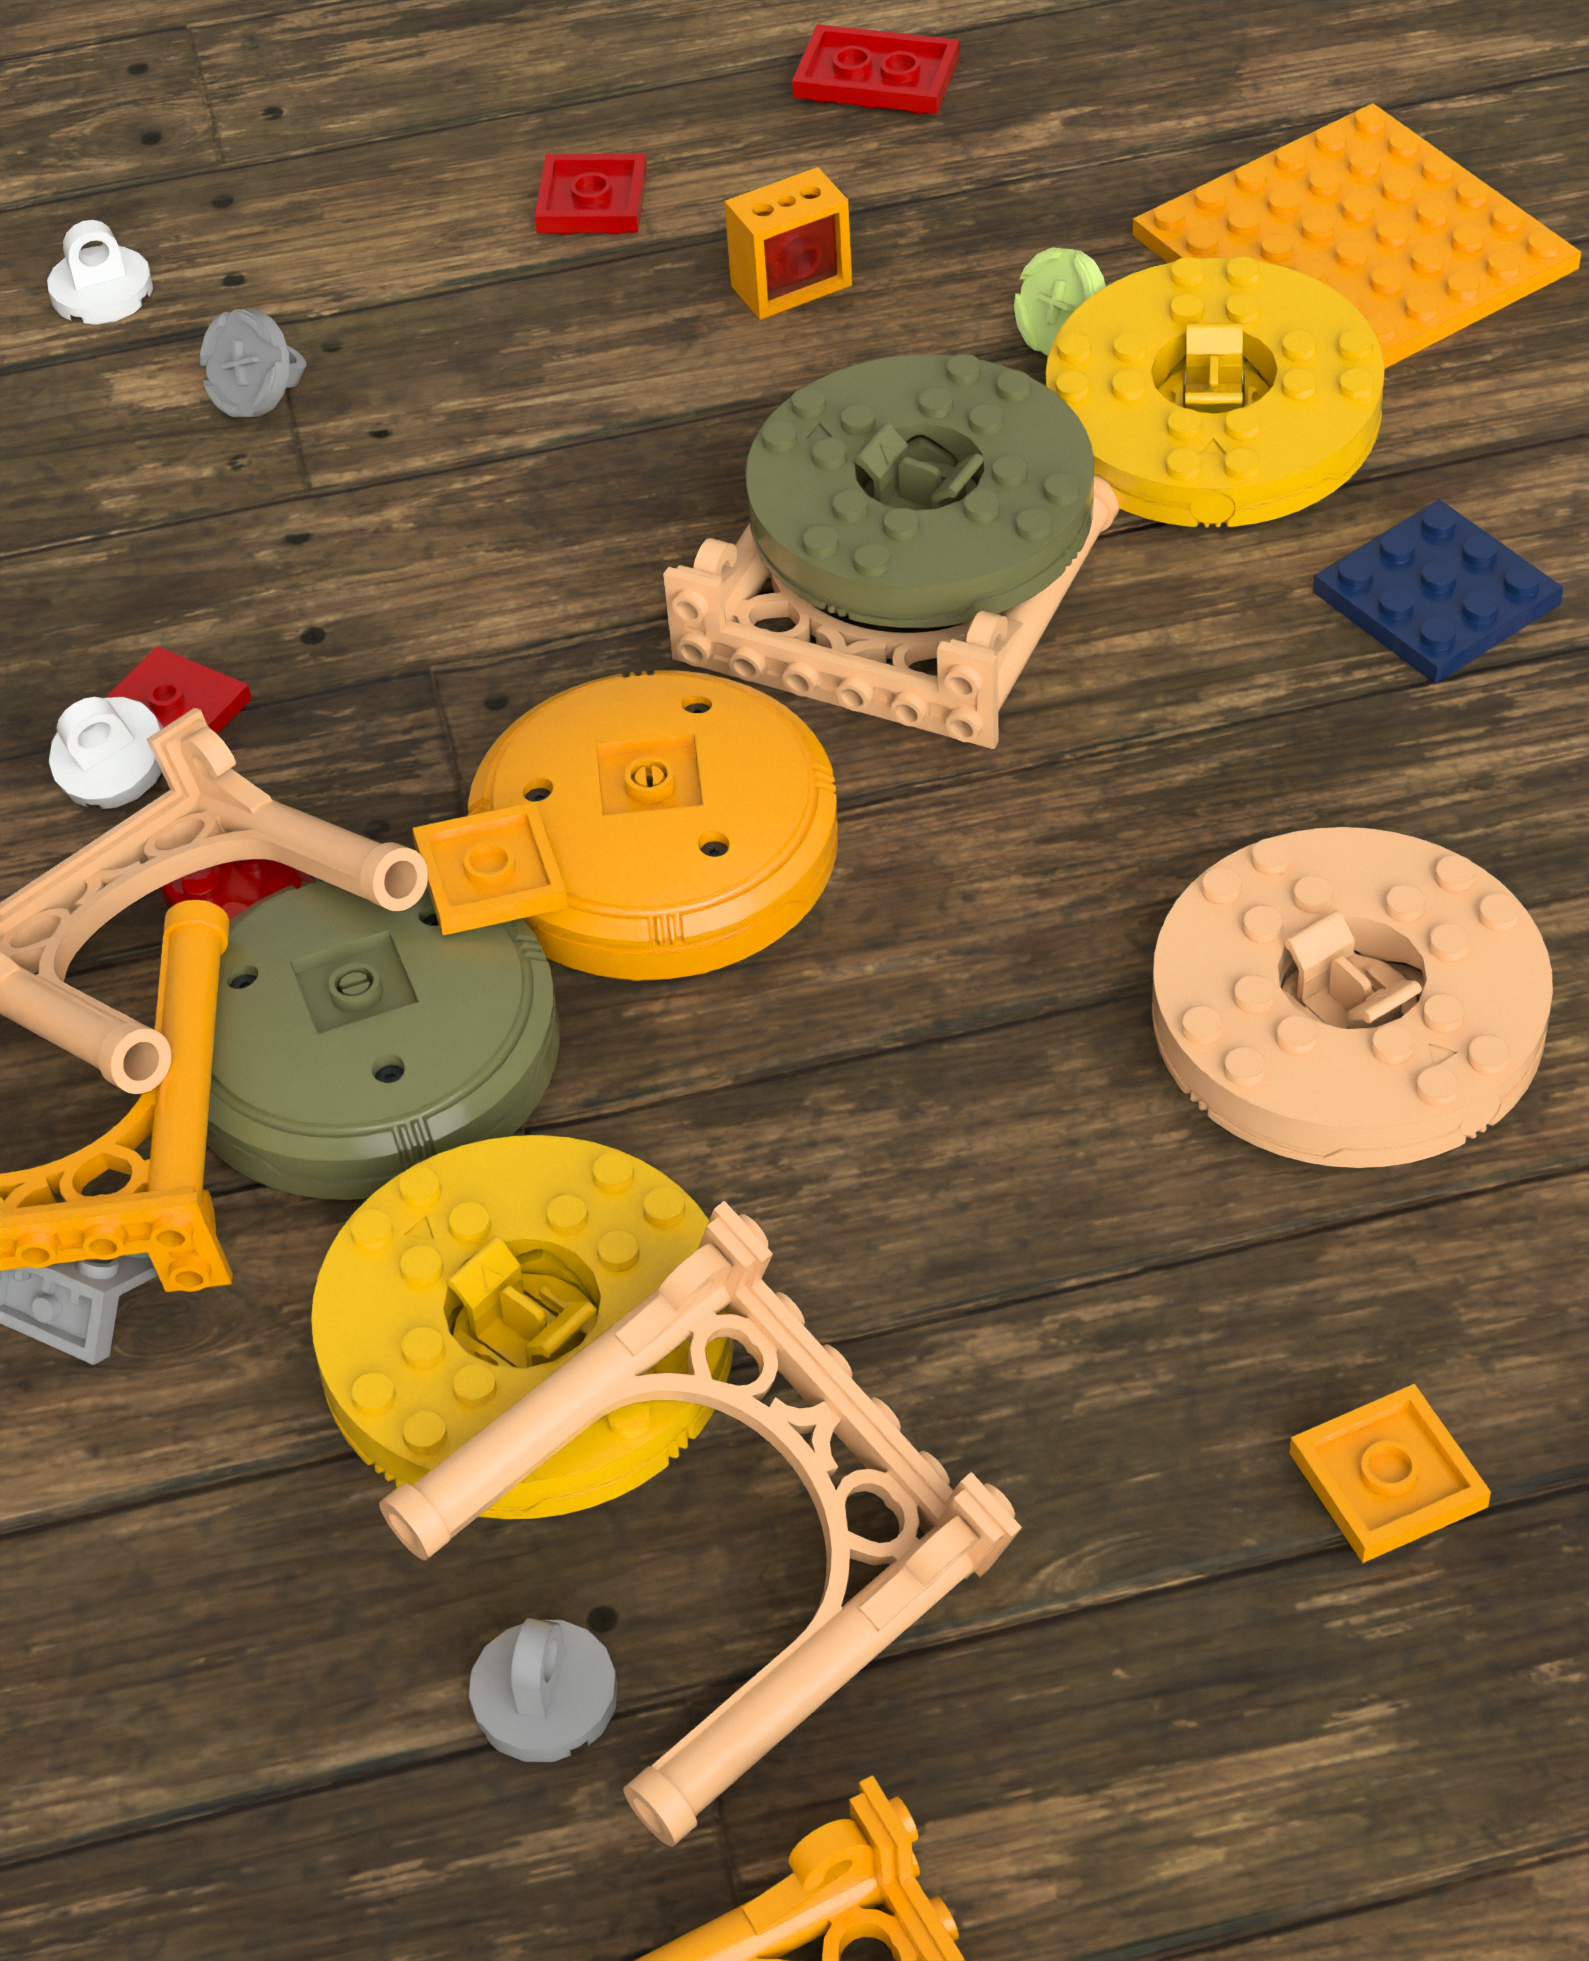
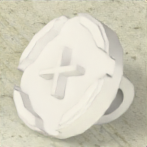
[47,220,153,325]
[49,697,163,809]

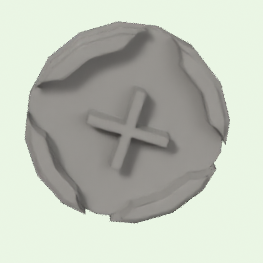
[200,309,307,417]
[469,1618,618,1762]

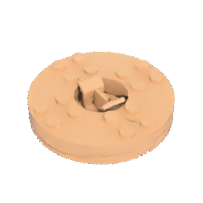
[1152,827,1553,1168]

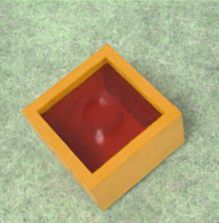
[724,167,852,320]

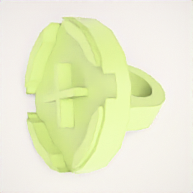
[1014,247,1106,356]

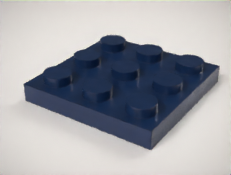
[1313,499,1563,684]

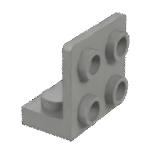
[0,1253,158,1365]

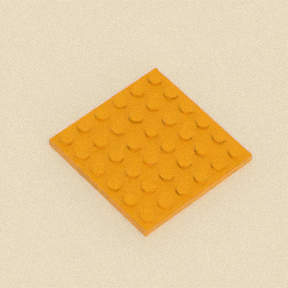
[1132,103,1581,369]

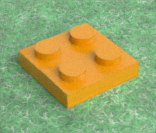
[412,801,568,936]
[1289,1384,1491,1563]

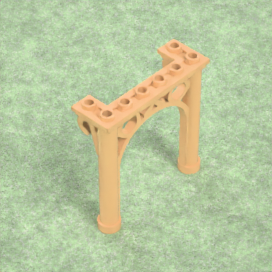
[663,475,1120,749]
[0,708,428,1094]
[379,1201,1022,1847]

